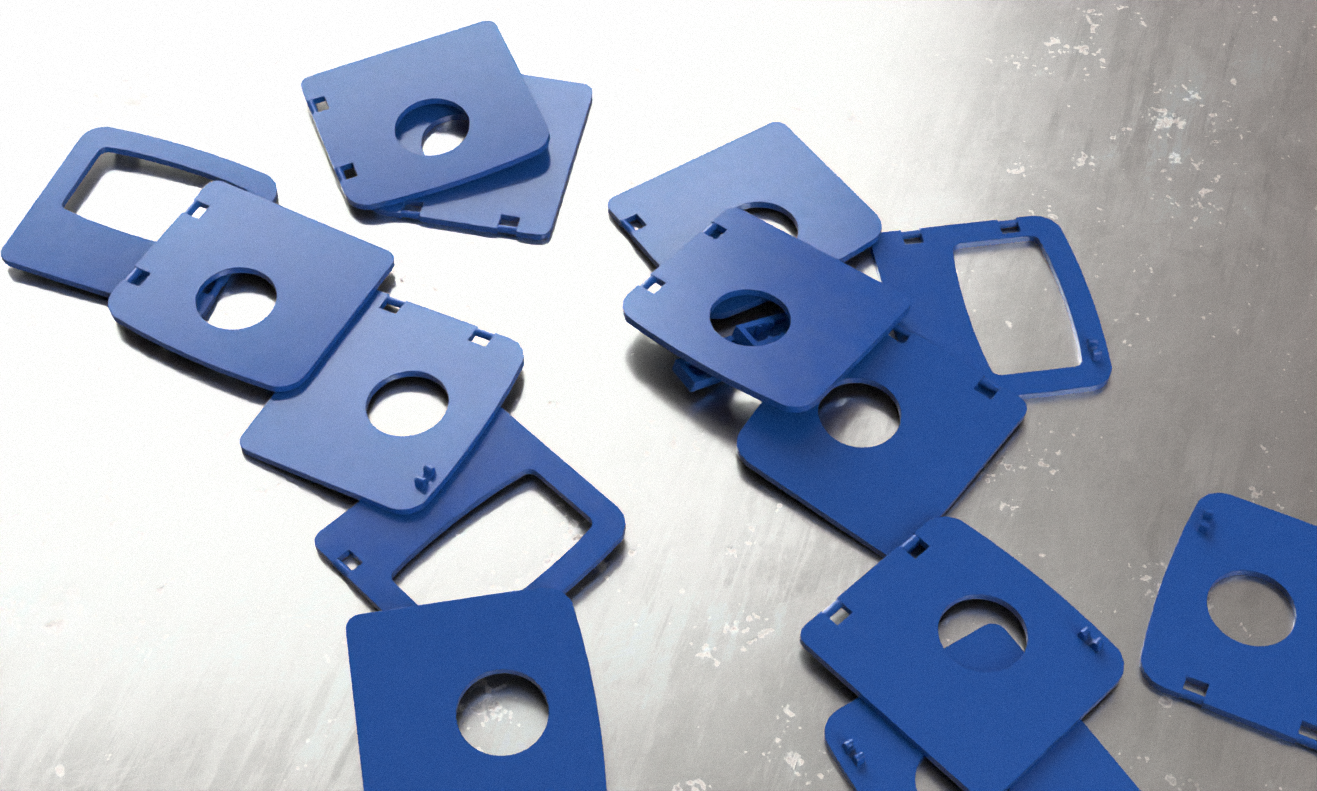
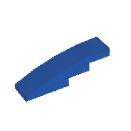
[672,312,790,392]

